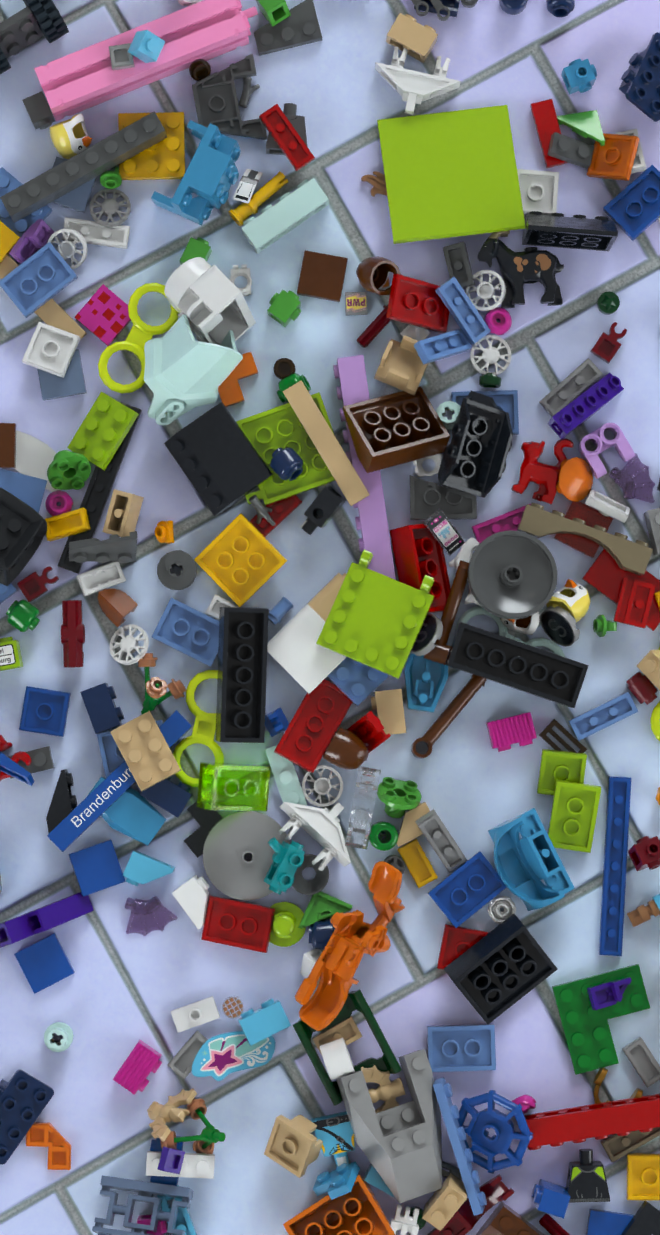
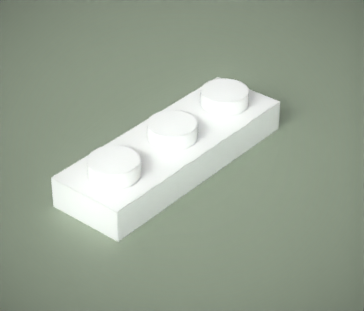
[146,1151,215,1179]

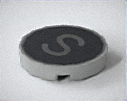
[540,606,580,647]
[411,613,443,656]

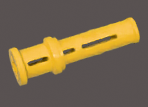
[228,171,289,227]

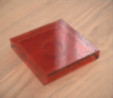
[554,501,613,558]

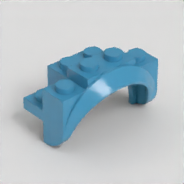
[488,808,575,911]

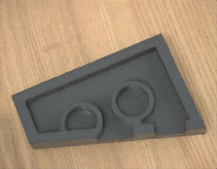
[254,0,322,56]
[410,475,477,520]
[69,531,137,563]

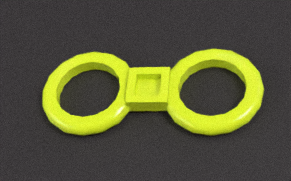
[98,283,179,394]
[173,670,224,787]

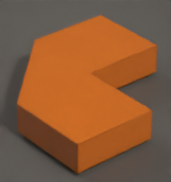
[218,352,258,407]
[26,1122,72,1170]

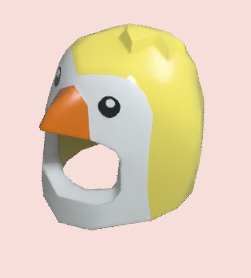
[49,114,92,159]
[546,579,591,622]

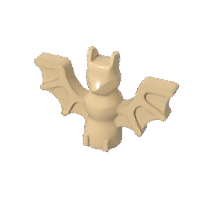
[361,1065,406,1113]
[147,1089,197,1142]

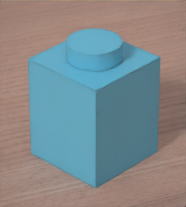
[128,30,166,63]

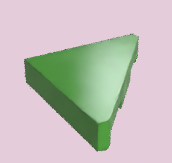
[557,110,605,146]
[298,891,352,929]

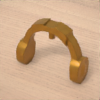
[593,1067,643,1104]

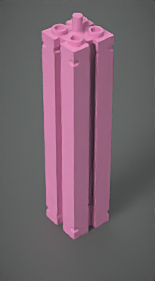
[34,0,258,121]

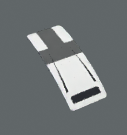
[233,169,263,204]

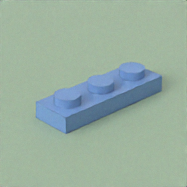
[435,277,491,345]
[414,329,472,365]
[568,692,638,741]

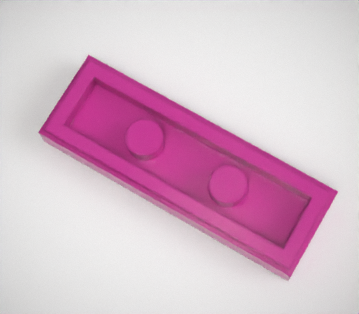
[471,504,531,543]

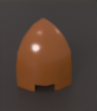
[98,588,138,627]

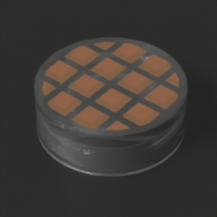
[222,996,244,1019]

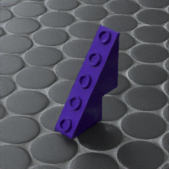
[547,373,624,440]
[0,892,94,948]

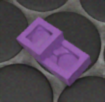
[9,219,54,264]

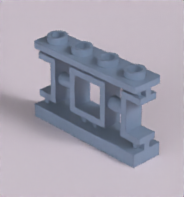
[92,1175,194,1235]

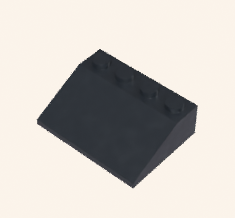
[522,211,618,251]
[164,402,273,516]
[444,914,557,1025]

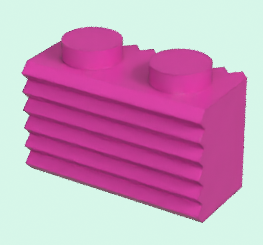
[486,712,537,752]
[113,1040,162,1095]

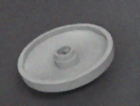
[203,810,290,900]

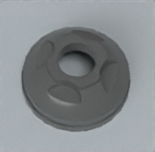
[292,854,329,895]

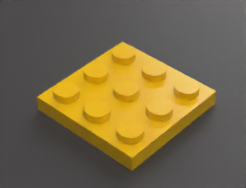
[118,112,185,180]
[194,513,287,607]

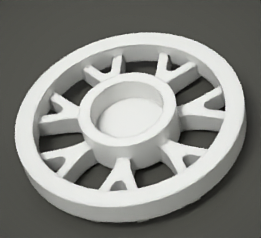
[47,228,88,269]
[465,270,506,311]
[470,335,511,376]
[109,624,149,665]
[302,765,343,807]

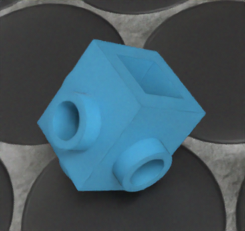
[561,59,597,95]

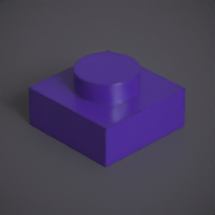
[157,1147,185,1174]

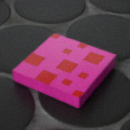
[75,284,131,346]

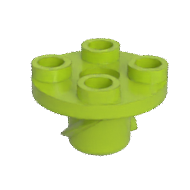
[269,902,306,947]

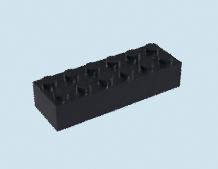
[215,607,269,743]
[445,622,589,708]

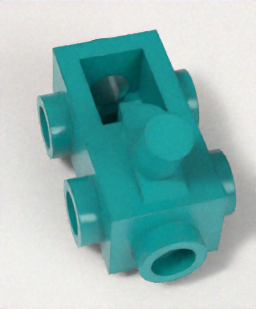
[264,837,305,895]

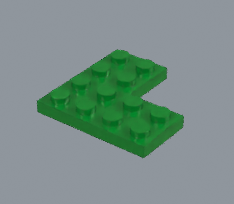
[552,964,650,1075]

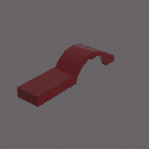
[427,1175,514,1235]

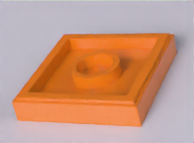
[587,133,640,181]

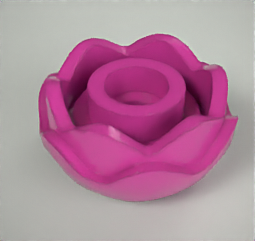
[484,307,512,335]
[45,490,73,516]
[510,1094,537,1117]

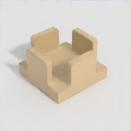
[374,336,429,396]
[264,1115,323,1178]

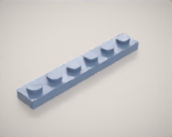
[433,1078,487,1216]

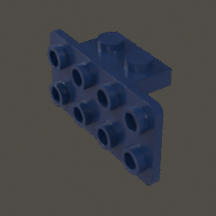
[619,32,660,122]
[0,1070,54,1165]

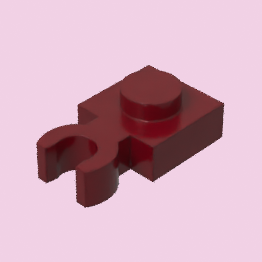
[590,322,627,364]
[17,566,59,602]

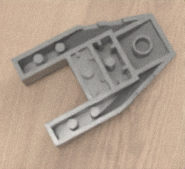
[336,1049,442,1203]

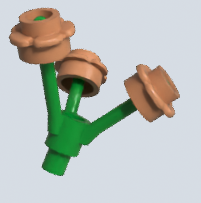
[138,653,187,714]
[160,1098,226,1154]

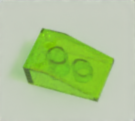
[197,762,271,811]

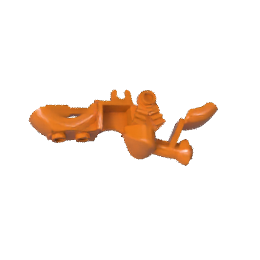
[295,861,405,1031]

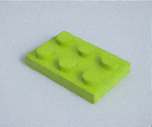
[67,392,139,471]
[548,780,601,853]

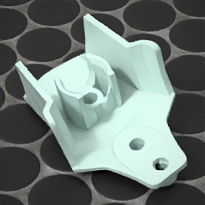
[144,314,243,425]

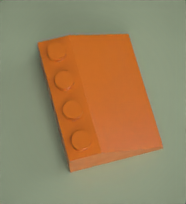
[283,1175,395,1235]

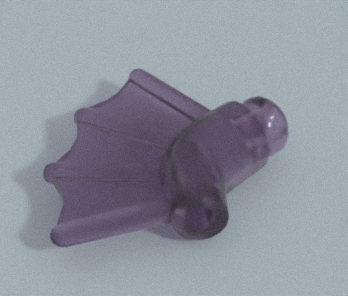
[609,453,655,503]
[124,896,177,936]

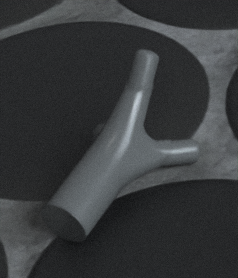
[238,77,260,108]
[249,495,276,526]

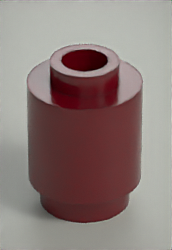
[626,671,658,705]

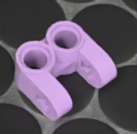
[578,423,635,479]

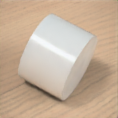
[320,1038,355,1081]

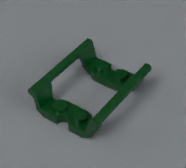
[293,989,402,1106]

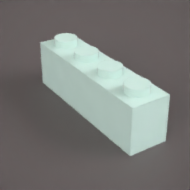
[242,178,329,254]

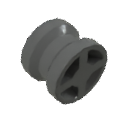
[384,855,405,874]

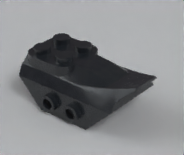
[438,391,513,498]

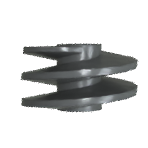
[157,550,197,590]

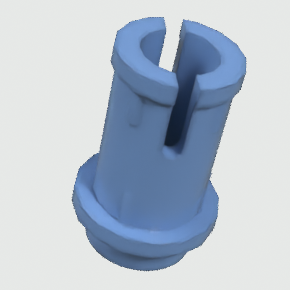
[268,597,294,625]

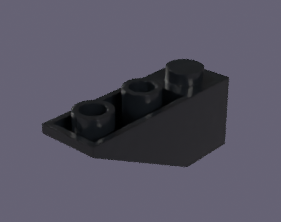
[46,769,78,833]

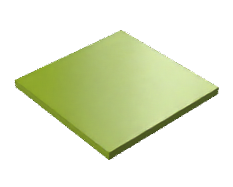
[377,105,525,244]

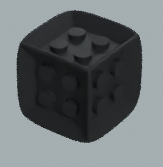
[0,487,47,586]

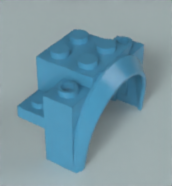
[151,120,241,226]

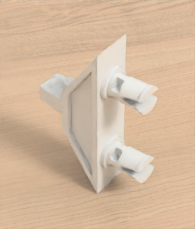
[375,47,461,115]
[279,802,351,871]

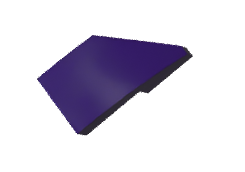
[587,977,632,1010]

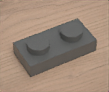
[547,132,594,169]
[443,241,475,288]
[8,746,55,779]

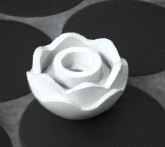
[488,896,516,924]

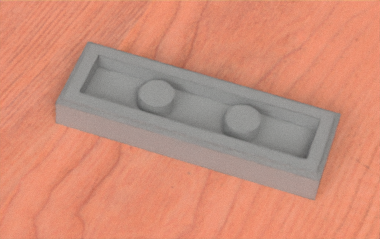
[539,358,603,417]
[415,809,468,873]

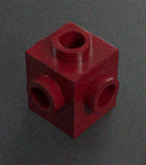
[628,836,660,871]

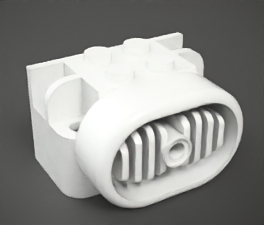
[164,257,256,345]

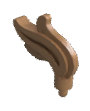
[361,171,387,197]

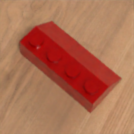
[390,524,451,613]

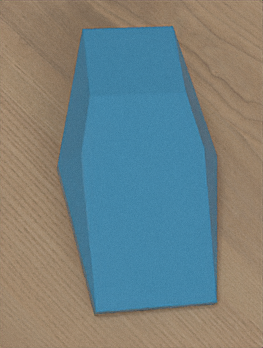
[404,642,448,713]
[88,777,167,846]

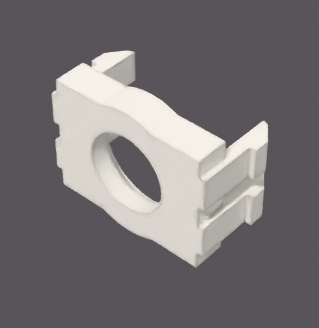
[230,264,252,296]
[413,454,443,477]

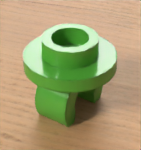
[100,167,122,189]
[593,615,617,637]

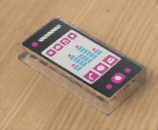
[423,508,466,556]

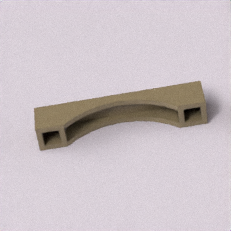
[516,503,653,576]

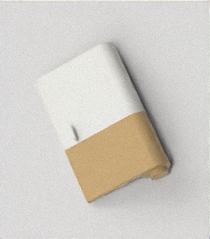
[267,573,346,694]

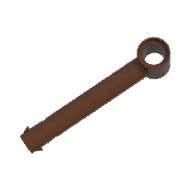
[424,560,469,665]
[411,675,487,759]

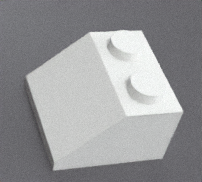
[172,875,210,930]

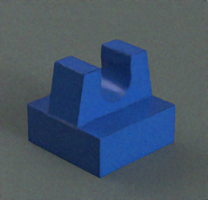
[265,707,289,737]

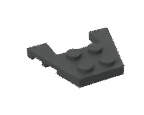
[192,54,267,140]

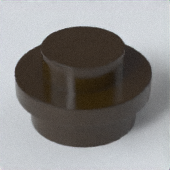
[189,59,211,81]
[274,358,296,380]

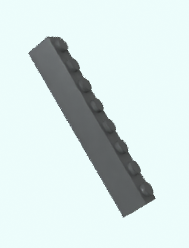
[0,111,167,223]

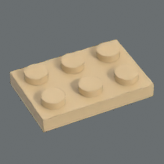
[110,711,181,792]

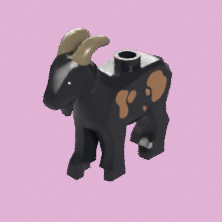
[477,231,564,309]

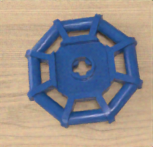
[457,1090,533,1174]

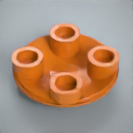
[556,457,593,502]

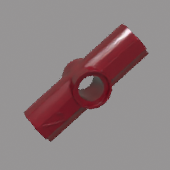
[61,600,85,668]

